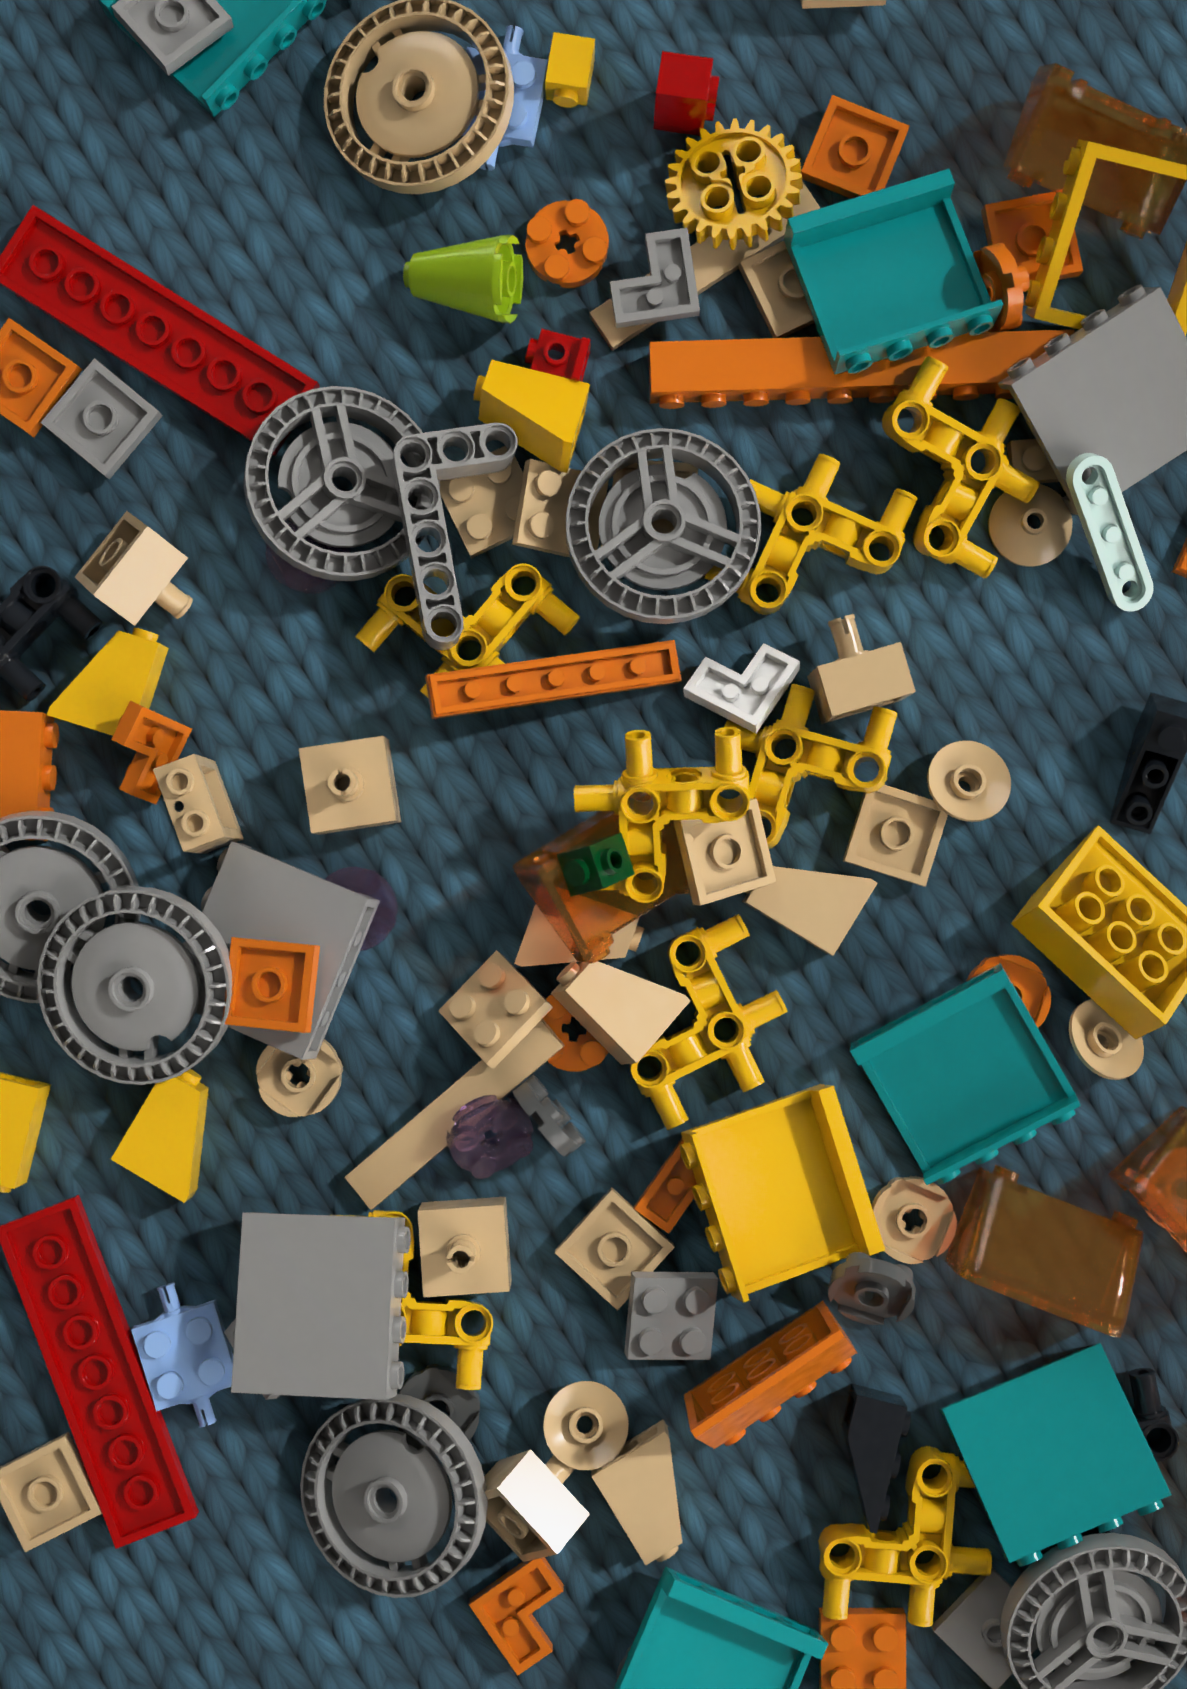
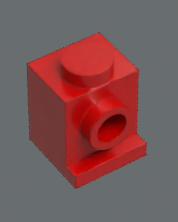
[525,328,591,382]

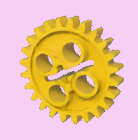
[665,119,803,250]

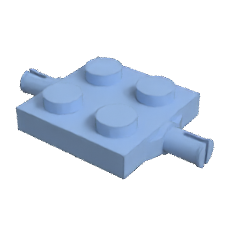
[462,25,548,171]
[131,1282,233,1428]

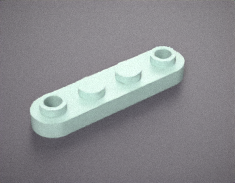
[1066,453,1153,612]

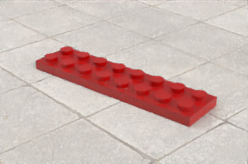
[0,205,320,456]
[0,1195,199,1549]

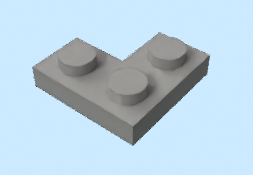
[610,228,700,328]

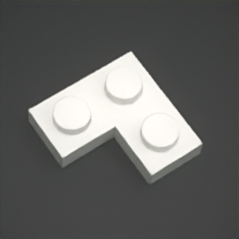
[683,643,800,734]

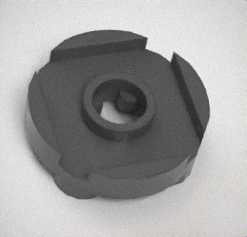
[513,1074,586,1157]
[828,1252,916,1325]
[397,1364,481,1455]

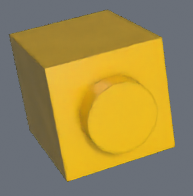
[545,32,595,108]

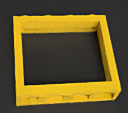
[1024,139,1187,336]

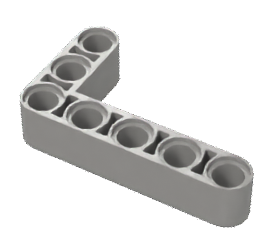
[392,423,517,650]

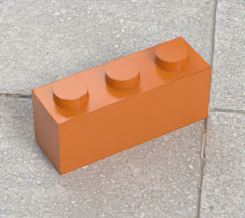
[0,710,59,841]

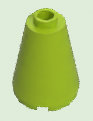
[403,235,524,323]

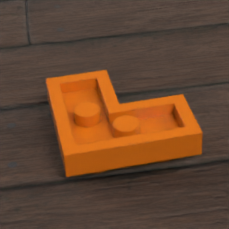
[111,701,192,804]
[634,1138,697,1234]
[469,1557,564,1676]

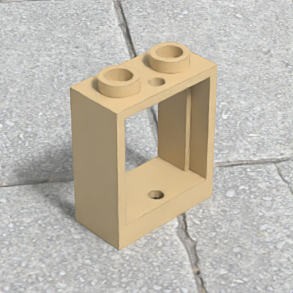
[153,754,244,854]

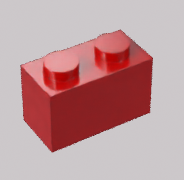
[653,51,720,136]

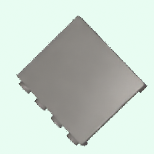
[998,284,1187,515]
[185,841,380,1060]
[231,1212,411,1400]

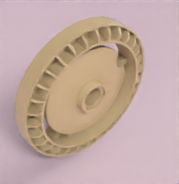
[324,0,514,194]

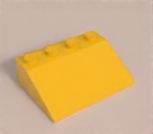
[1011,825,1187,1040]

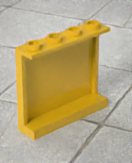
[679,1084,885,1303]

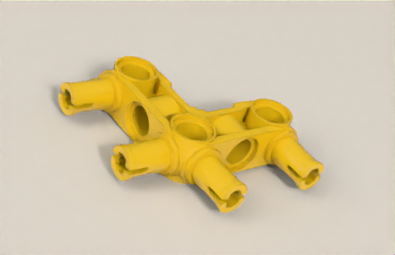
[882,356,1040,578]
[705,454,917,615]
[355,563,580,699]
[724,684,897,849]
[574,727,750,903]
[630,914,788,1130]
[337,1210,493,1390]
[818,1446,992,1627]

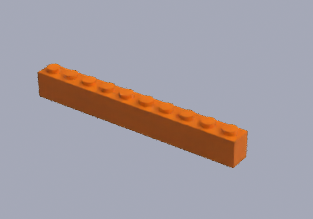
[648,329,1074,409]

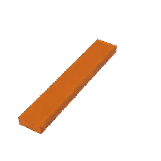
[425,640,682,719]

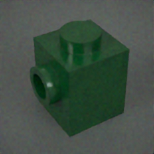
[557,833,635,897]

